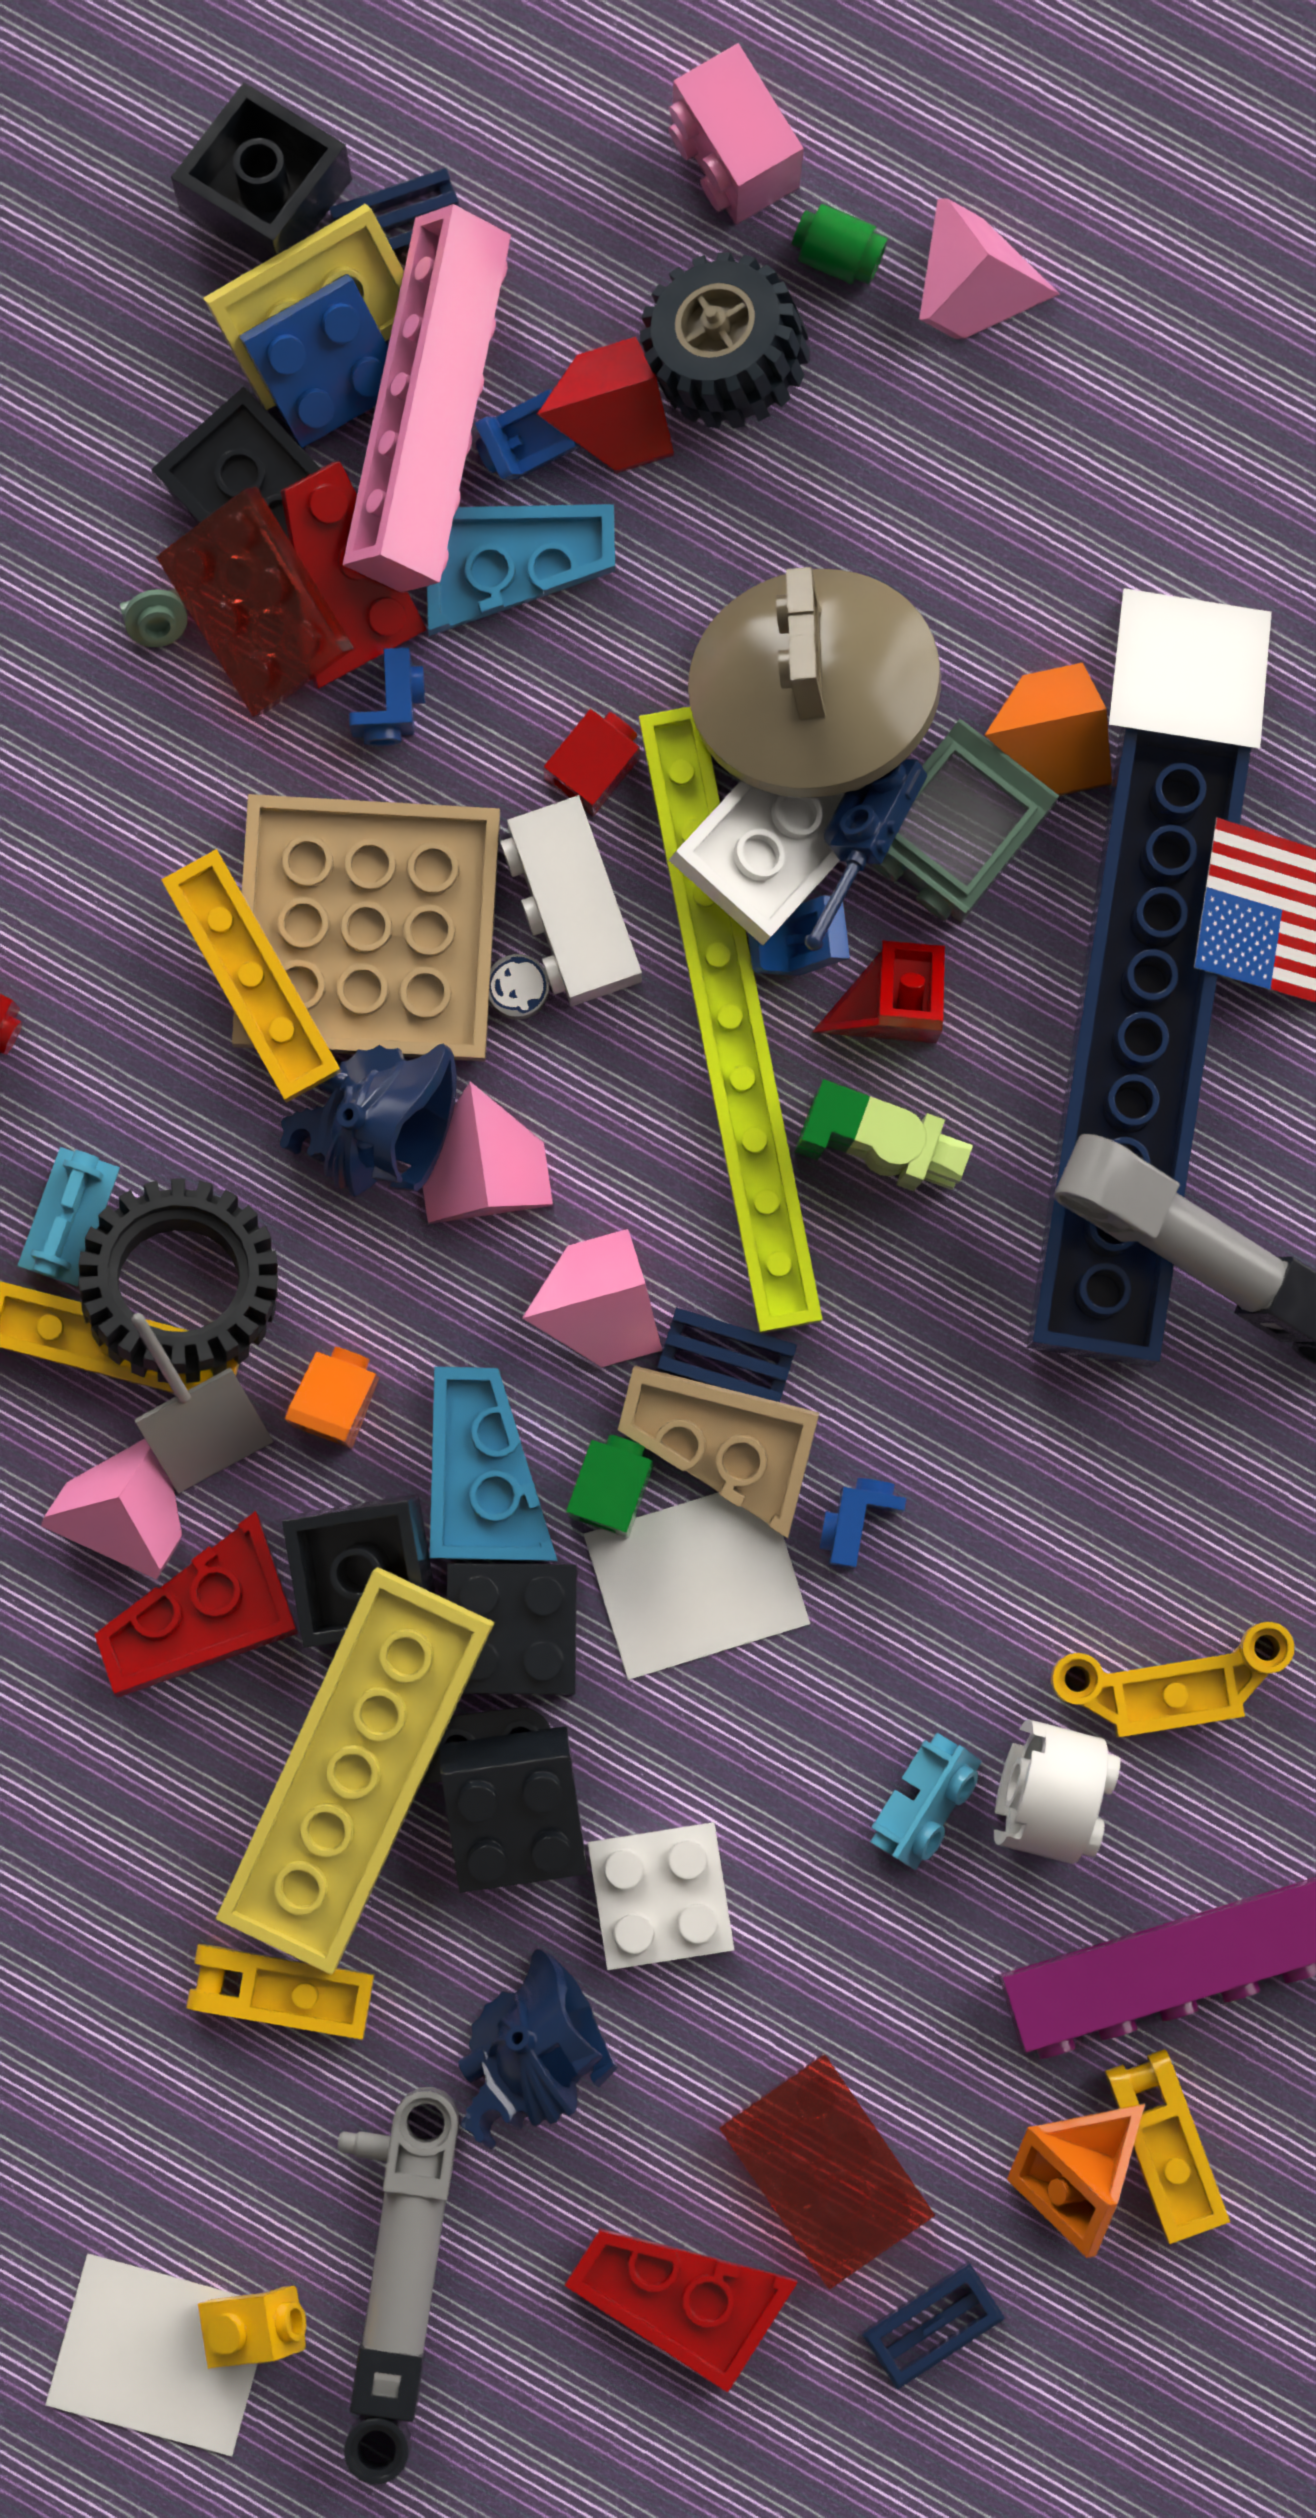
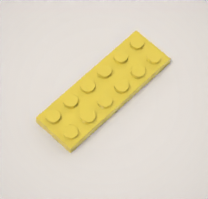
[216,1567,495,1975]

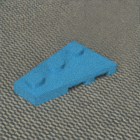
[427,504,615,636]
[430,1367,558,1562]

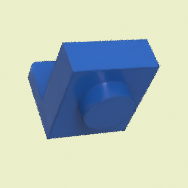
[475,389,581,479]
[349,648,425,746]
[748,895,850,976]
[819,1478,907,1569]

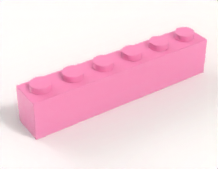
[343,204,511,593]

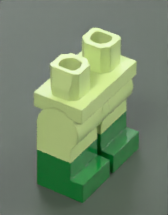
[794,1079,973,1191]

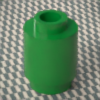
[791,203,889,285]

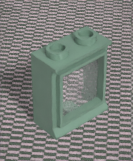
[870,719,1059,923]

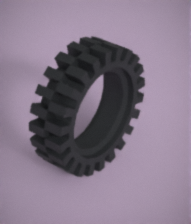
[78,1178,278,1383]

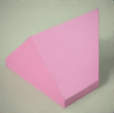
[919,198,1060,339]
[423,1081,553,1224]
[522,1229,662,1368]
[41,1438,182,1580]

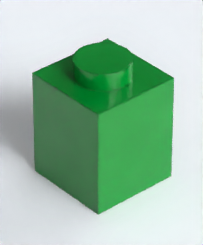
[566,1435,654,1538]

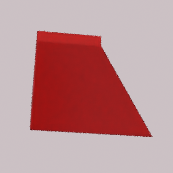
[537,337,674,474]
[812,940,945,1043]

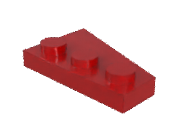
[281,461,427,689]
[94,1511,299,1698]
[564,2228,798,2393]

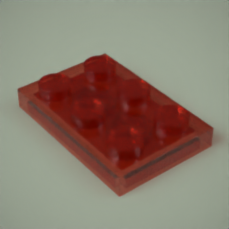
[156,487,355,717]
[718,2053,936,2290]

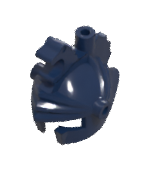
[280,1043,457,1197]
[458,1949,618,2149]

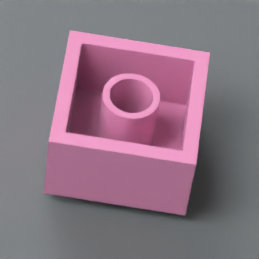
[668,43,804,225]

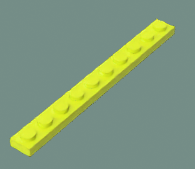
[639,706,823,1333]

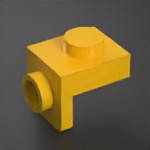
[198,2286,306,2369]

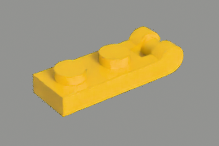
[186,1944,375,2040]
[1105,2049,1230,2244]

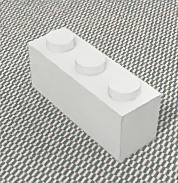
[500,795,642,1007]

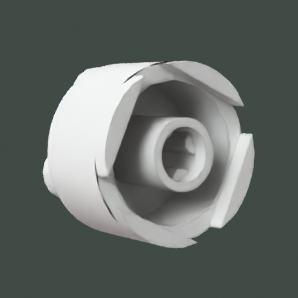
[994,1719,1120,1864]

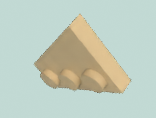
[618,1366,820,1538]

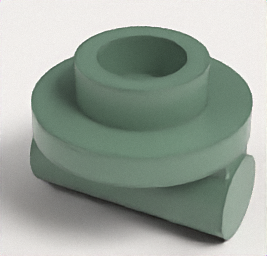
[120,587,188,647]

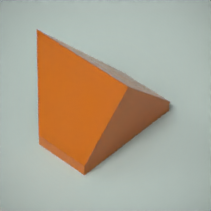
[985,662,1112,796]
[1007,2104,1145,2258]

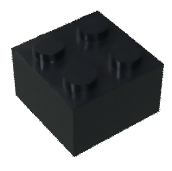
[171,82,352,263]
[282,1494,436,1648]
[447,1564,577,1695]
[439,1726,588,1893]

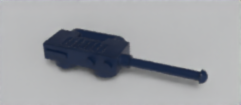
[805,759,927,951]

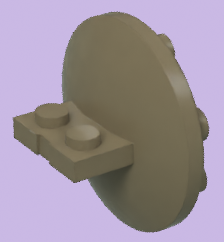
[688,567,941,798]

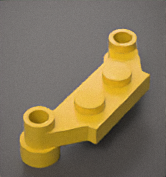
[1051,1622,1295,1737]

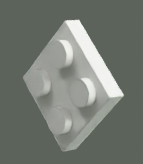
[588,1822,734,1970]

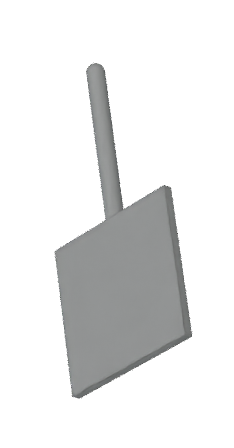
[132,1313,273,1493]

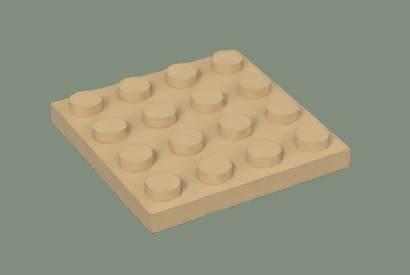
[232,794,501,1062]

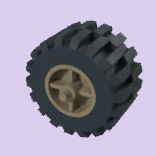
[640,252,810,429]

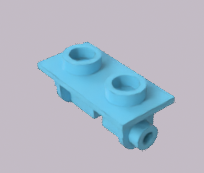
[17,1147,120,1287]
[870,1732,982,1870]

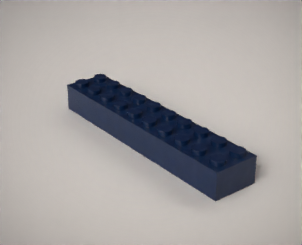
[1027,727,1251,1368]

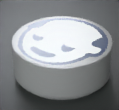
[489,954,549,1020]

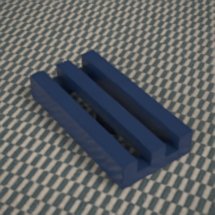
[329,167,460,255]
[657,1307,797,1402]
[861,2261,1006,2390]

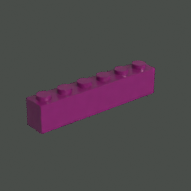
[998,1877,1316,2059]

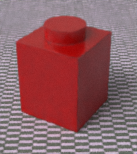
[543,708,640,817]

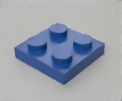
[239,274,388,448]

